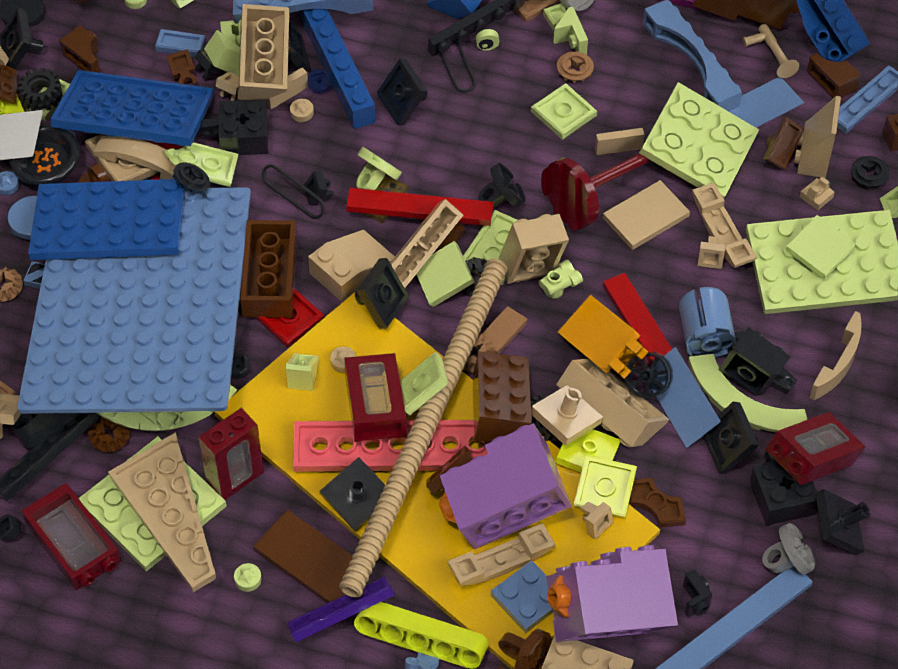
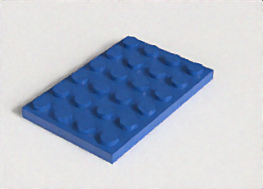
[51,70,214,146]
[28,179,185,260]

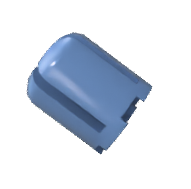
[679,287,736,358]

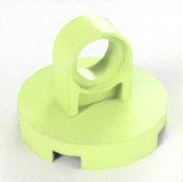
[356,146,402,190]

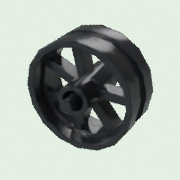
[625,352,673,398]

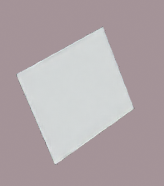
[0,110,43,160]

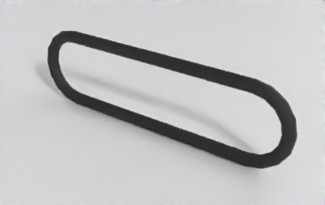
[440,42,477,92]
[262,164,325,219]

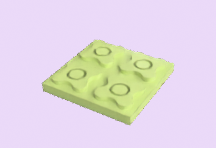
[639,82,759,199]
[79,436,227,572]

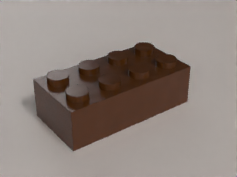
[240,220,298,318]
[473,351,532,442]

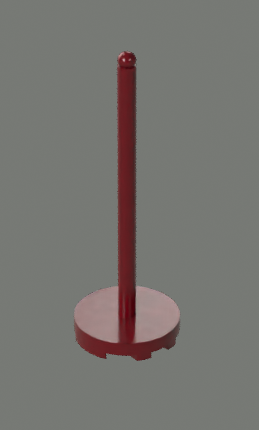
[541,154,651,231]

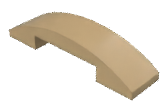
[93,135,175,179]
[692,182,757,268]
[810,311,861,400]
[448,523,555,585]

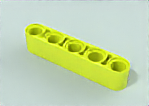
[354,602,489,669]

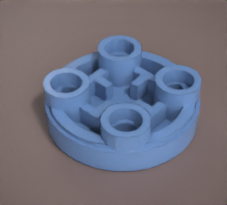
[8,196,37,240]

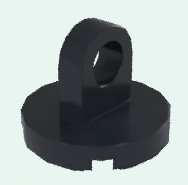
[478,163,526,209]

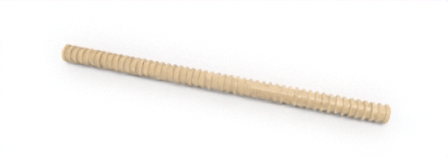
[339,259,508,597]

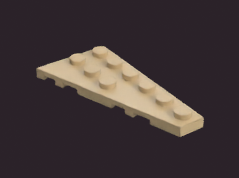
[108,432,216,593]

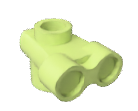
[539,259,583,298]

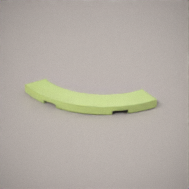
[688,354,807,432]
[97,385,237,431]

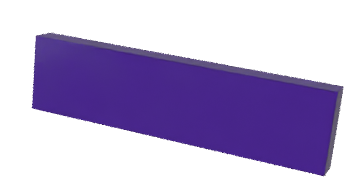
[287,577,394,642]

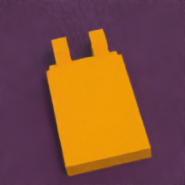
[558,295,648,379]

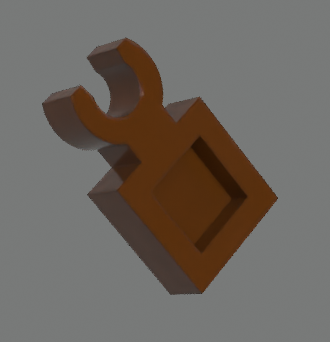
[166,49,197,86]

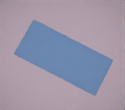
[729,77,804,128]
[651,347,720,448]

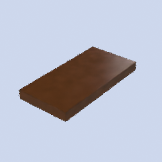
[253,509,353,603]

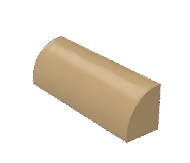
[390,199,463,288]

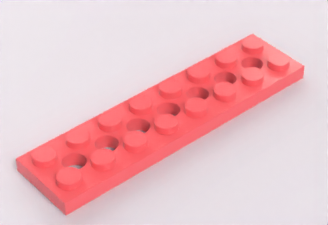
[293,420,491,472]

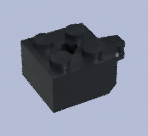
[201,99,268,155]
[718,327,797,396]
[750,450,818,526]

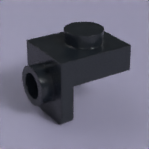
[683,569,712,618]

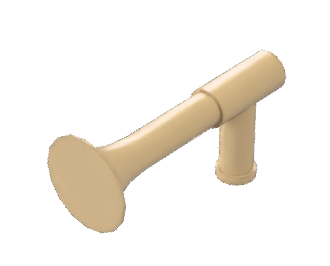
[742,24,799,78]

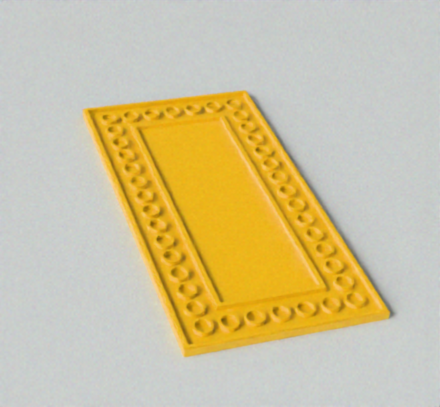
[215,292,660,669]

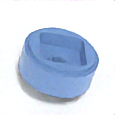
[0,171,19,195]

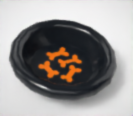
[10,125,80,186]

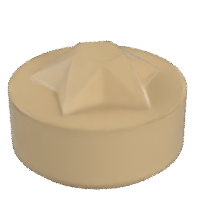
[290,99,314,122]
[330,347,356,373]

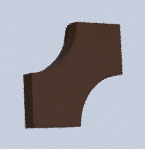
[629,478,686,528]

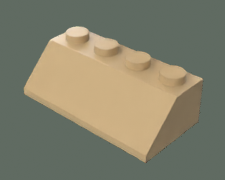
[238,4,289,100]
[556,359,670,447]

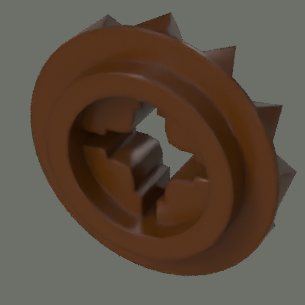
[88,417,130,452]

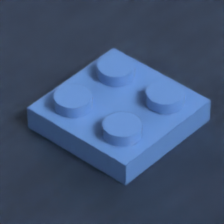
[491,560,553,633]

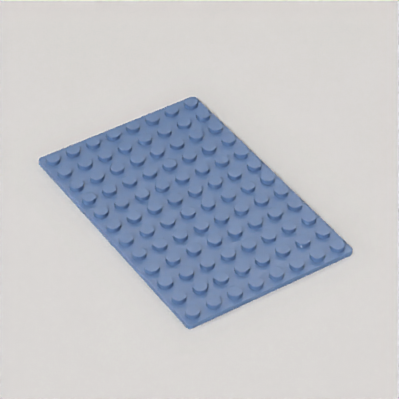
[17,187,251,414]

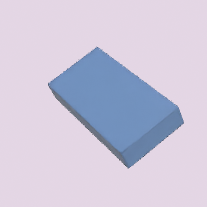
[155,29,206,57]

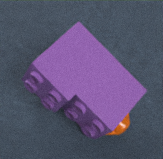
[439,423,572,549]
[546,545,678,642]

